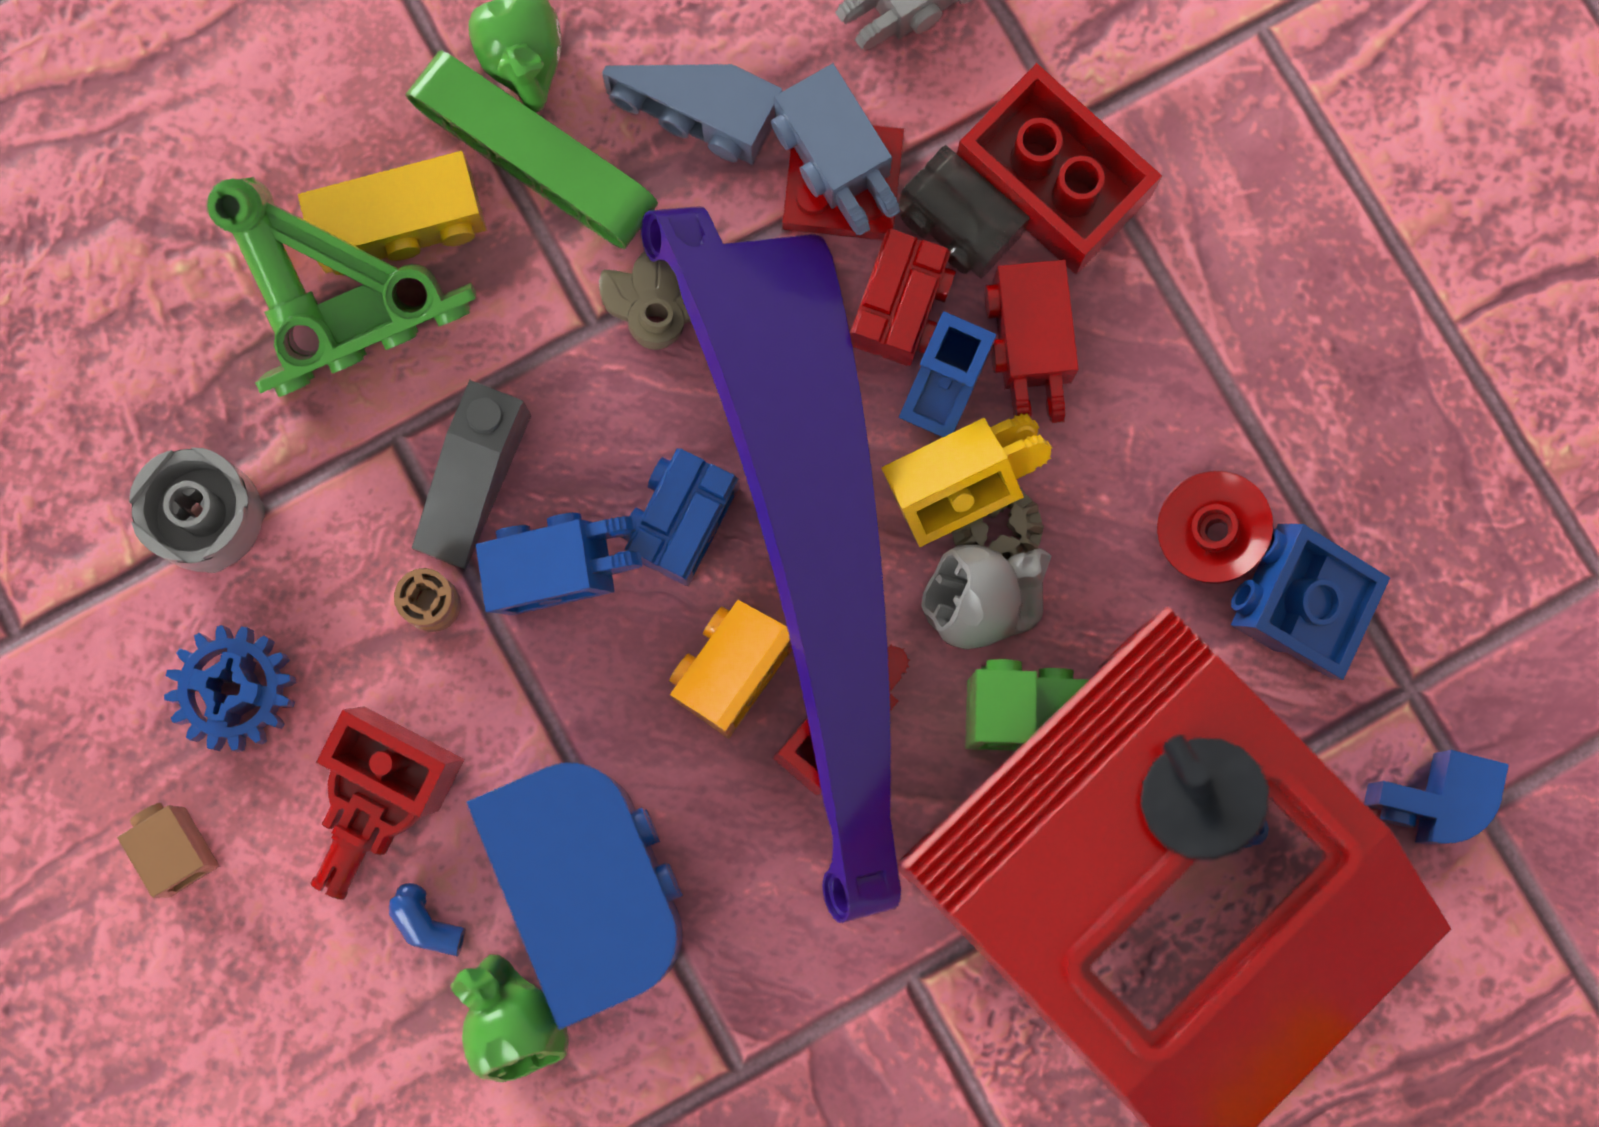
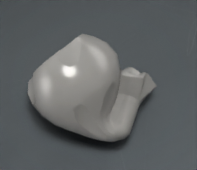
[921,545,1052,650]

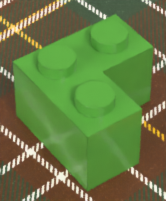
[965,659,1089,751]

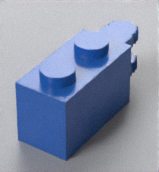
[475,513,643,615]

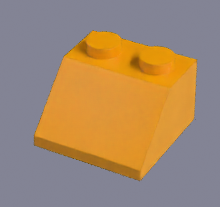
[669,600,793,739]

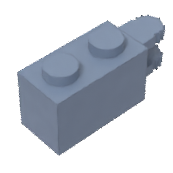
[771,63,901,236]

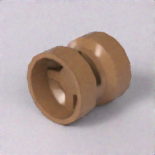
[394,568,461,632]

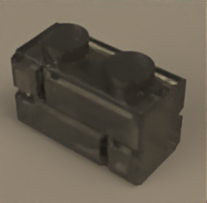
[899,145,1030,279]

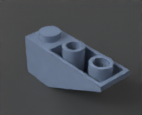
[602,64,782,165]

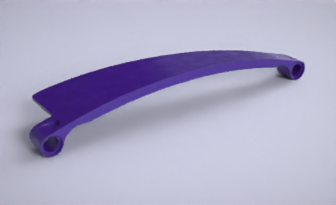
[641,206,901,923]

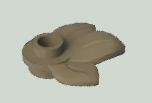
[599,251,691,350]

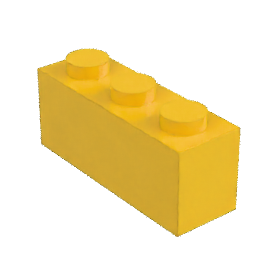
[297,150,487,275]

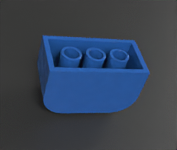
[466,763,683,1030]

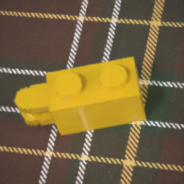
[881,413,1053,547]

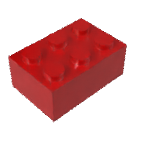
[954,63,1162,275]

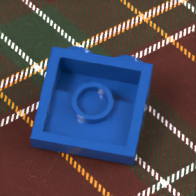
[1231,524,1390,680]

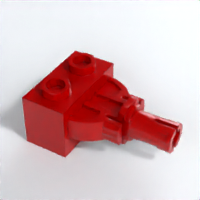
[311,706,465,900]

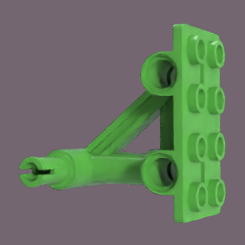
[207,176,476,397]

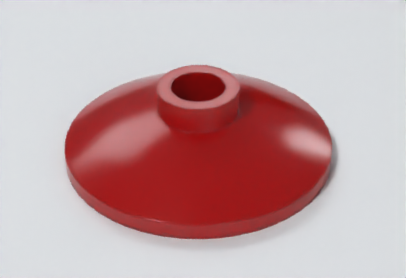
[1157,471,1274,584]

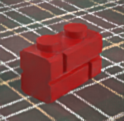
[850,229,956,366]

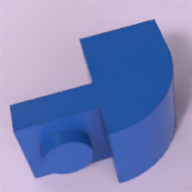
[898,311,997,437]
[1364,750,1509,845]

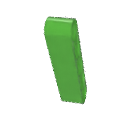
[405,51,659,249]

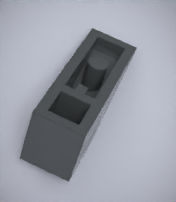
[412,380,531,570]

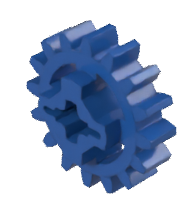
[164,625,297,752]

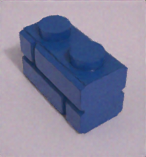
[621,448,740,587]

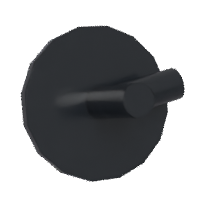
[1141,735,1269,860]

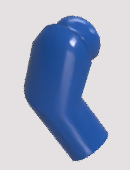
[389,883,465,956]

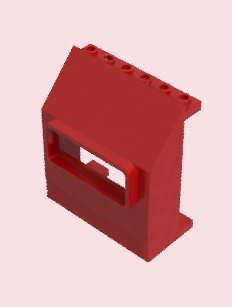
[897,606,1452,1127]

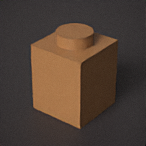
[117,803,219,898]

